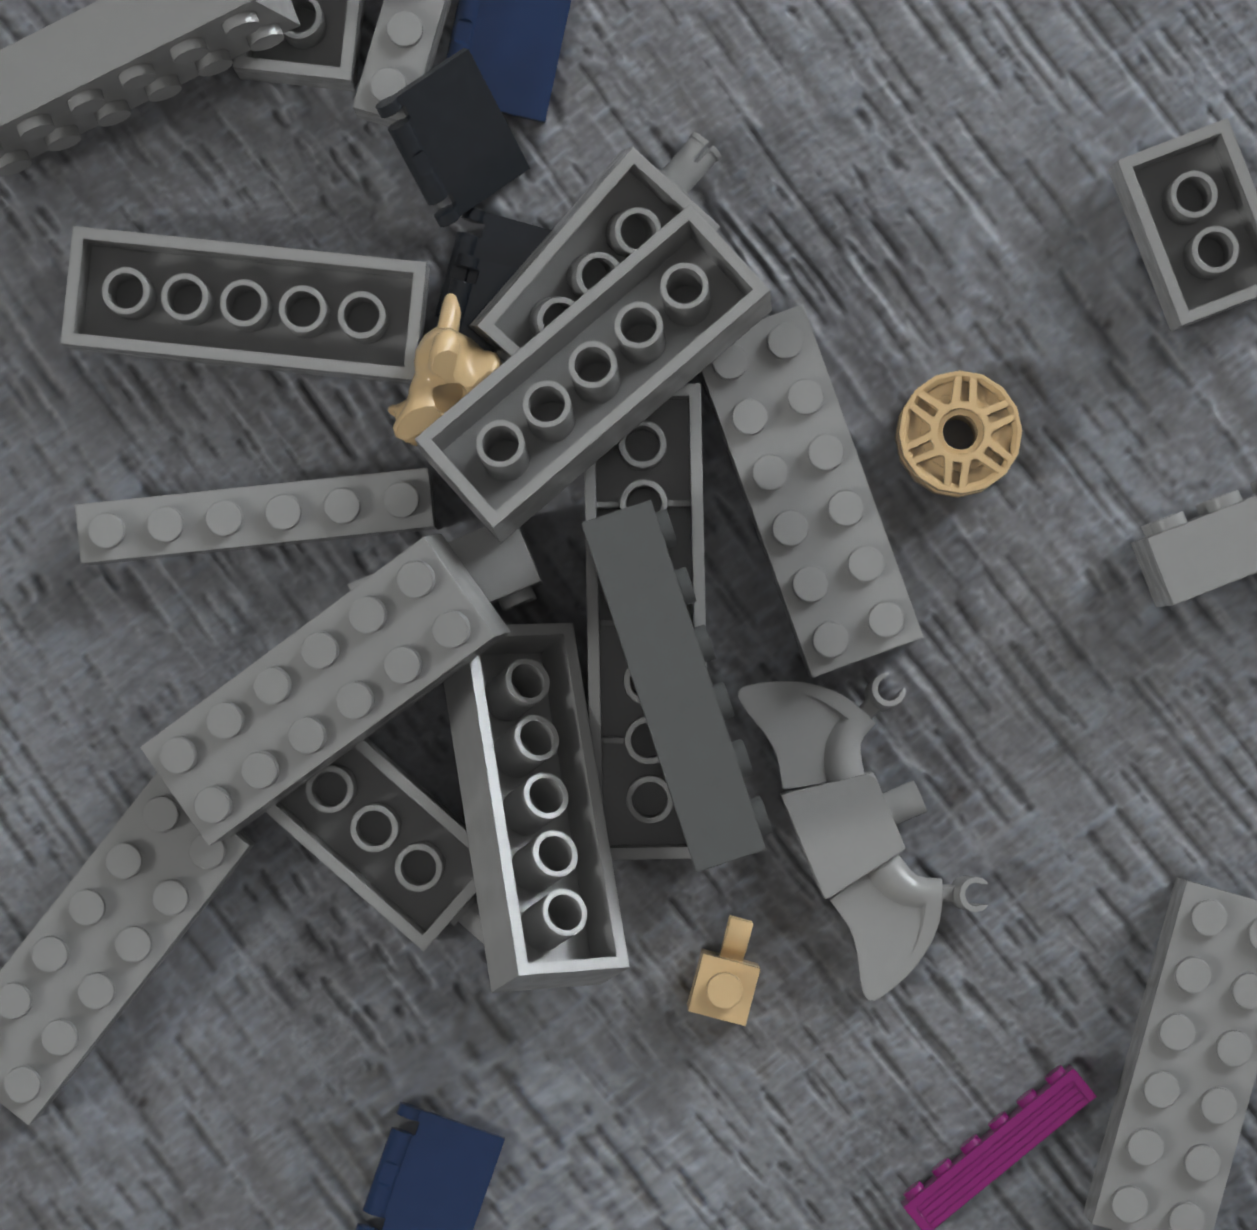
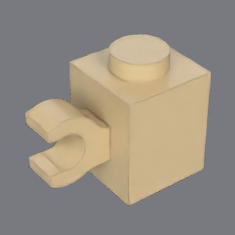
[687,915,760,1026]

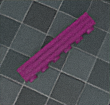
[901,1064,1097,1230]

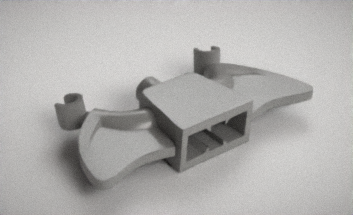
[737,672,988,1001]

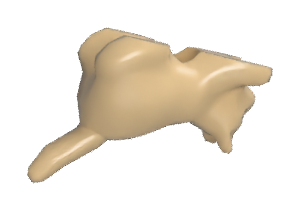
[388,293,502,446]

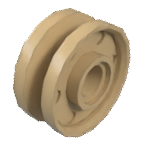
[895,370,1022,498]

